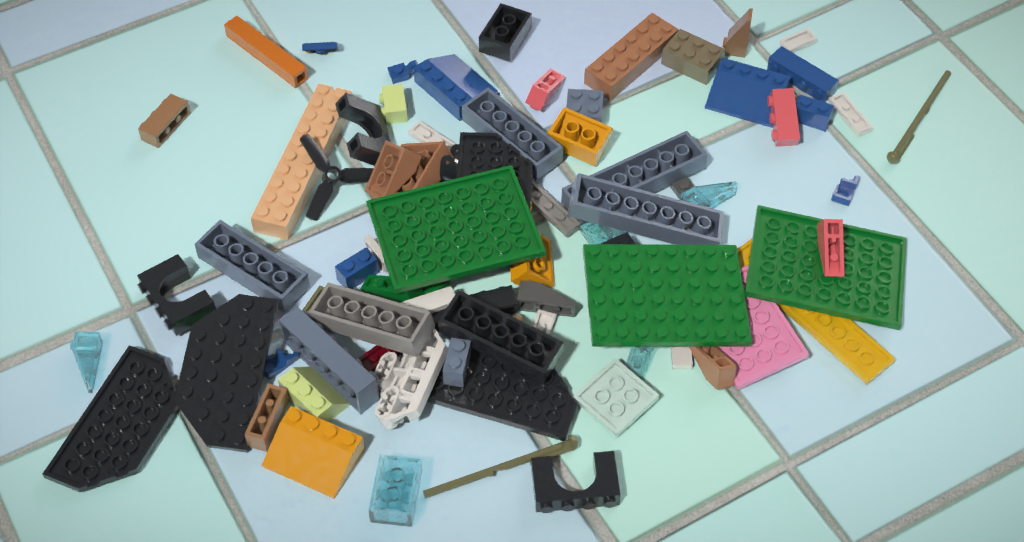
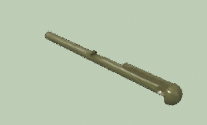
[886,70,952,164]
[423,435,579,499]

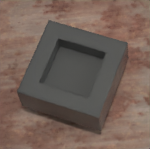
[671,177,697,200]

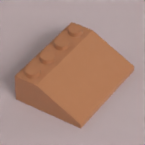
[370,141,454,199]

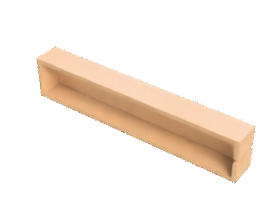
[251,83,352,241]

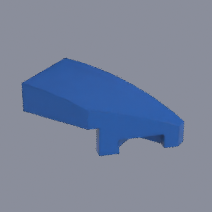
[831,175,860,206]
[264,349,299,380]

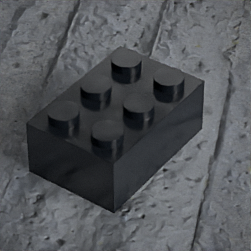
[478,3,532,62]

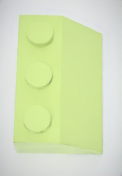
[278,366,350,422]

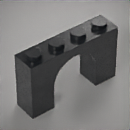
[335,93,391,166]
[137,254,216,336]
[531,451,621,513]

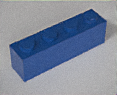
[767,46,839,102]

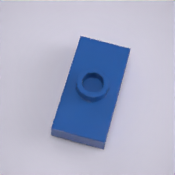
[302,42,338,53]

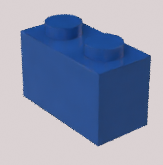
[796,95,834,132]
[335,247,379,289]

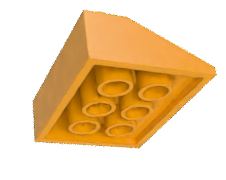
[262,406,365,499]

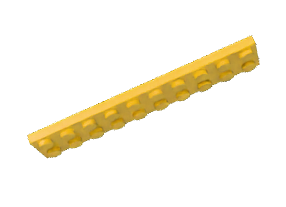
[737,238,896,385]

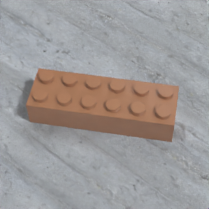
[584,13,679,101]

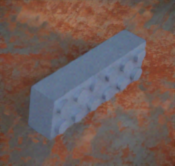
[462,88,563,180]
[194,220,310,312]
[279,306,379,415]

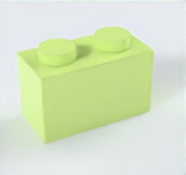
[379,84,408,124]

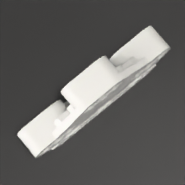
[374,328,448,429]

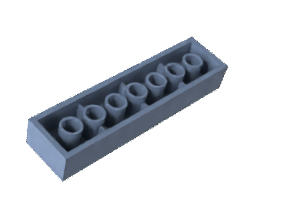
[561,131,708,227]
[567,173,724,245]

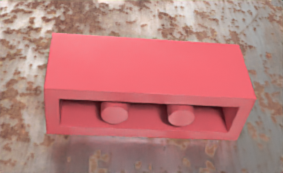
[767,88,800,147]

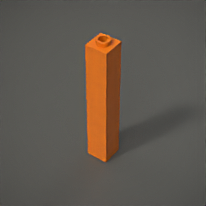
[224,15,308,89]

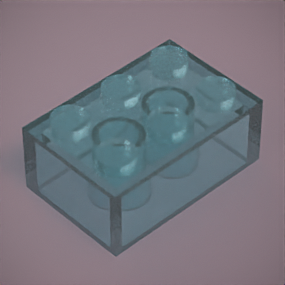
[368,454,422,527]

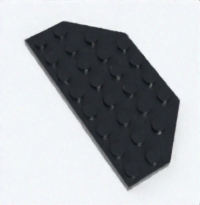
[457,132,532,212]
[174,294,279,453]
[42,345,179,492]
[416,348,578,441]

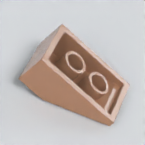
[365,140,422,198]

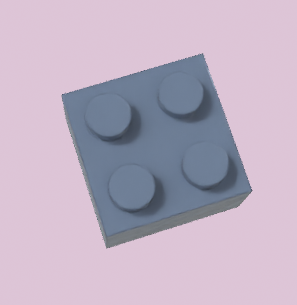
[566,89,604,123]

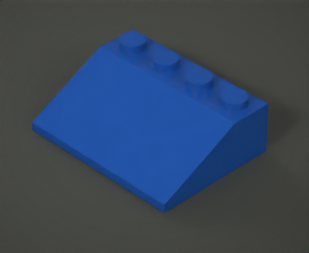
[413,54,500,121]
[705,57,791,128]

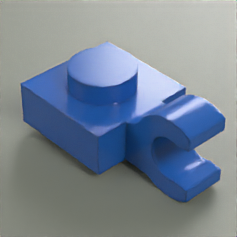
[387,60,418,84]

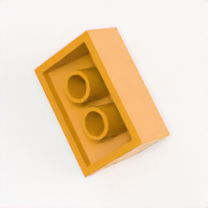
[547,107,613,167]
[510,233,555,288]

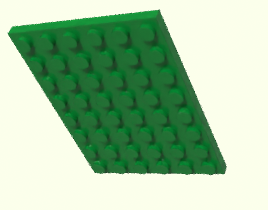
[366,165,546,294]
[744,205,907,330]
[582,244,752,347]

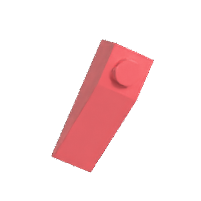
[525,68,566,111]
[817,219,844,277]

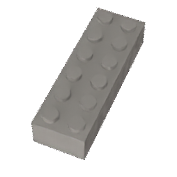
[309,282,435,357]

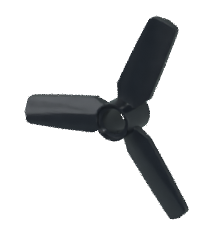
[299,134,374,221]

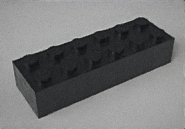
[438,290,564,384]

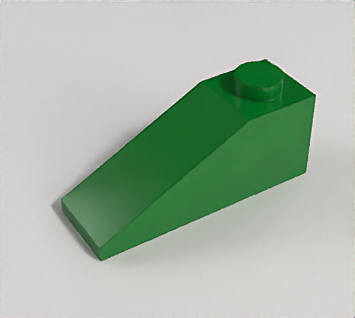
[360,274,424,303]

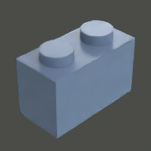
[443,338,471,387]

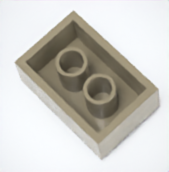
[661,29,726,85]

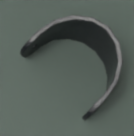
[440,144,459,181]

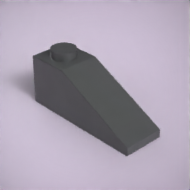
[517,280,576,317]

